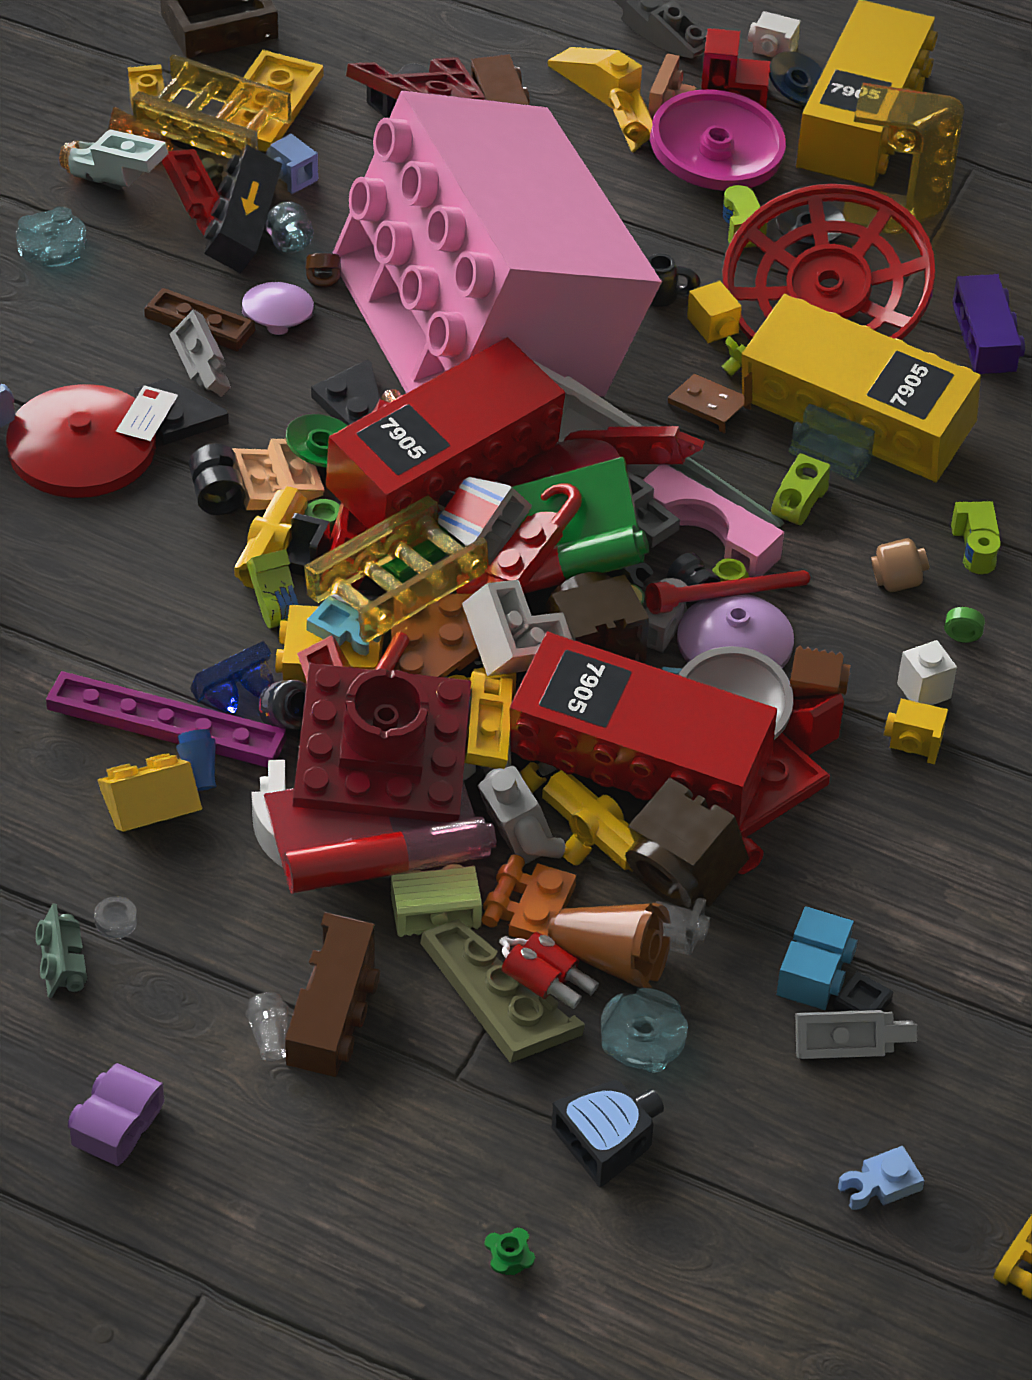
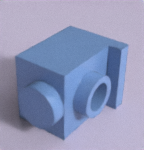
[266,134,318,194]

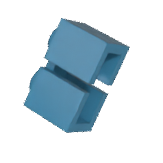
[776,906,858,1010]

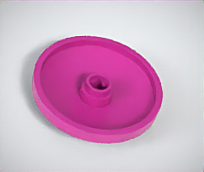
[650,89,786,191]

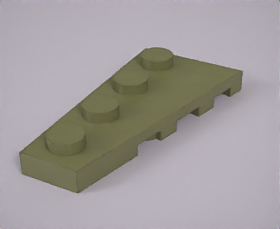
[421,919,585,1063]

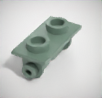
[36,904,87,998]

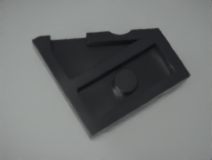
[134,378,229,445]

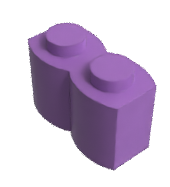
[68,1063,164,1166]

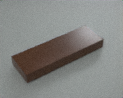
[144,287,255,352]

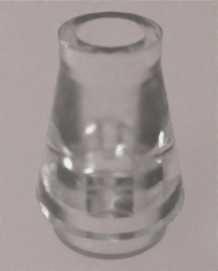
[245,993,289,1061]

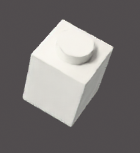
[897,640,957,705]

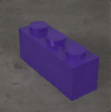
[952,274,1025,374]

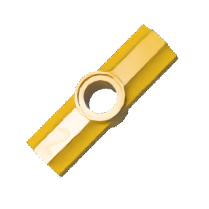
[234,486,308,589]
[542,770,634,872]

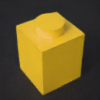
[687,281,742,343]

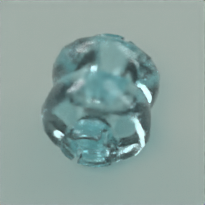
[265,202,314,253]

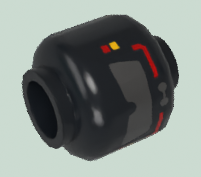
[258,680,307,732]

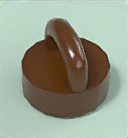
[306,253,341,287]

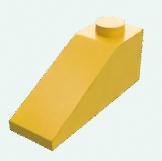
[548,47,642,109]

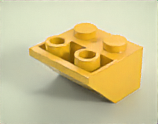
[97,753,202,832]

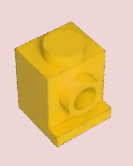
[128,65,167,119]
[884,698,948,764]

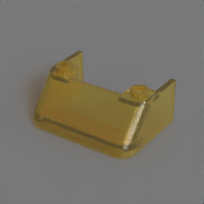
[842,82,964,234]

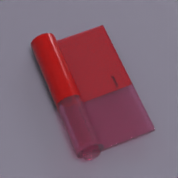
[264,781,496,894]

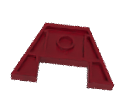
[346,57,485,100]

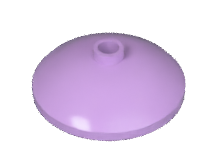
[677,594,794,668]

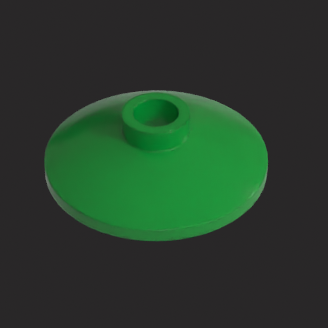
[285,414,348,467]

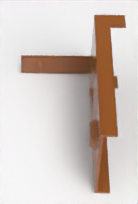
[668,372,753,433]

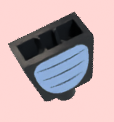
[551,1080,664,1188]

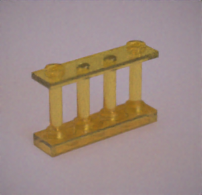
[132,54,292,158]
[304,495,489,643]

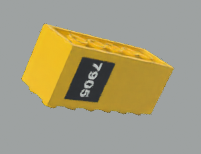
[796,0,938,186]
[742,294,981,483]

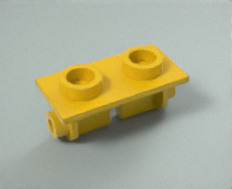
[608,88,653,153]

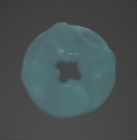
[16,207,87,267]
[600,988,688,1073]

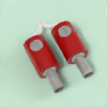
[499,931,599,1009]

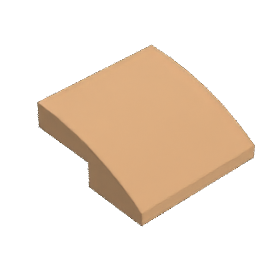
[232,439,324,510]

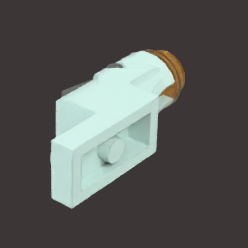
[59,130,168,190]

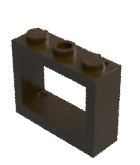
[160,0,279,59]

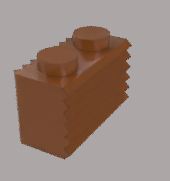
[790,645,851,697]

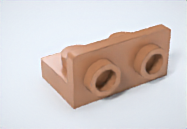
[648,53,696,120]

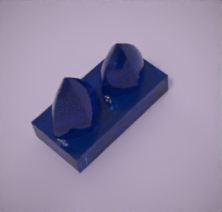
[190,641,274,713]

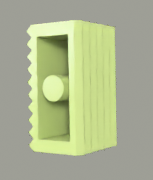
[391,864,482,937]

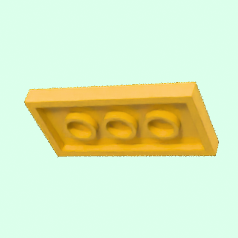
[209,50,324,152]

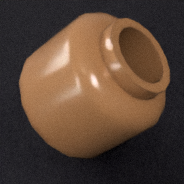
[871,538,929,592]

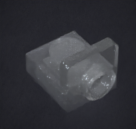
[655,898,711,956]

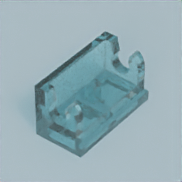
[789,403,875,482]

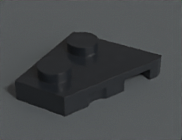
[311,359,380,425]

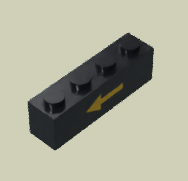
[204,144,282,274]

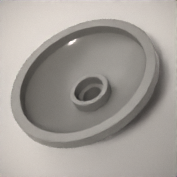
[679,646,793,740]

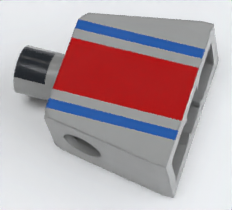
[438,477,532,565]

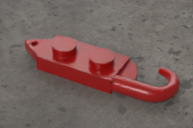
[563,426,705,465]
[484,483,582,589]

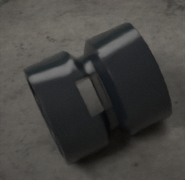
[189,444,246,515]

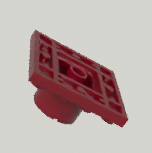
[292,663,471,824]

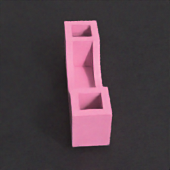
[643,464,784,578]

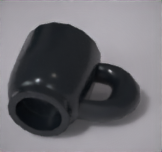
[647,253,701,307]

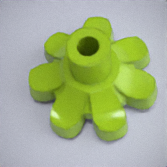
[722,336,746,377]

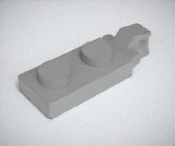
[169,309,231,397]
[795,1010,917,1059]

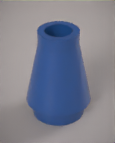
[176,729,216,791]

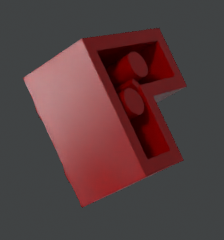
[701,28,771,109]

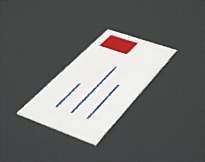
[116,386,178,441]

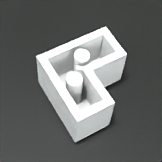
[462,580,573,676]

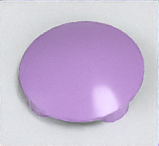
[242,282,314,335]

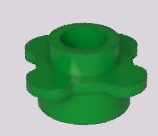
[485,1228,535,1275]

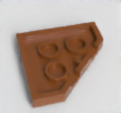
[391,594,480,677]

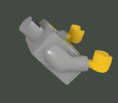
[478,762,592,865]

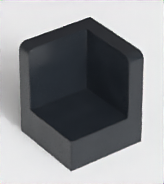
[286,513,330,579]

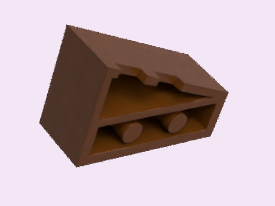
[285,912,380,1077]

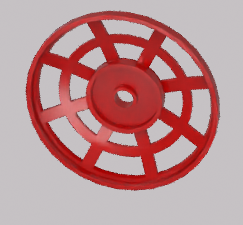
[722,184,936,340]

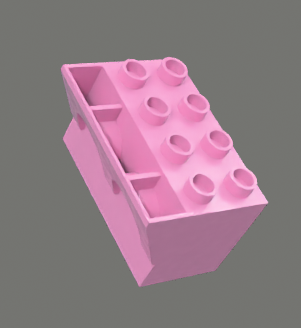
[332,91,662,397]

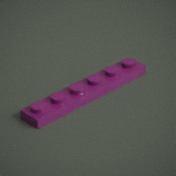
[46,671,287,767]

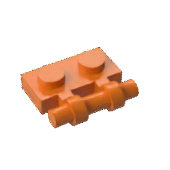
[481,854,577,940]

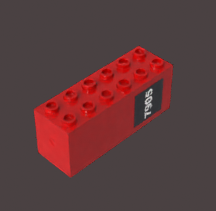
[326,337,566,544]
[509,631,777,829]

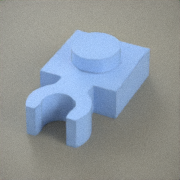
[838,1146,924,1210]

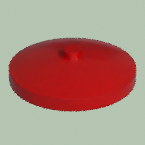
[6,384,156,498]

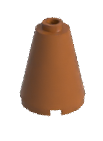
[548,903,671,989]

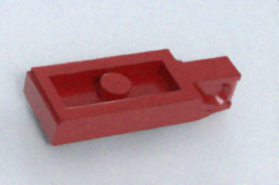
[161,149,219,235]

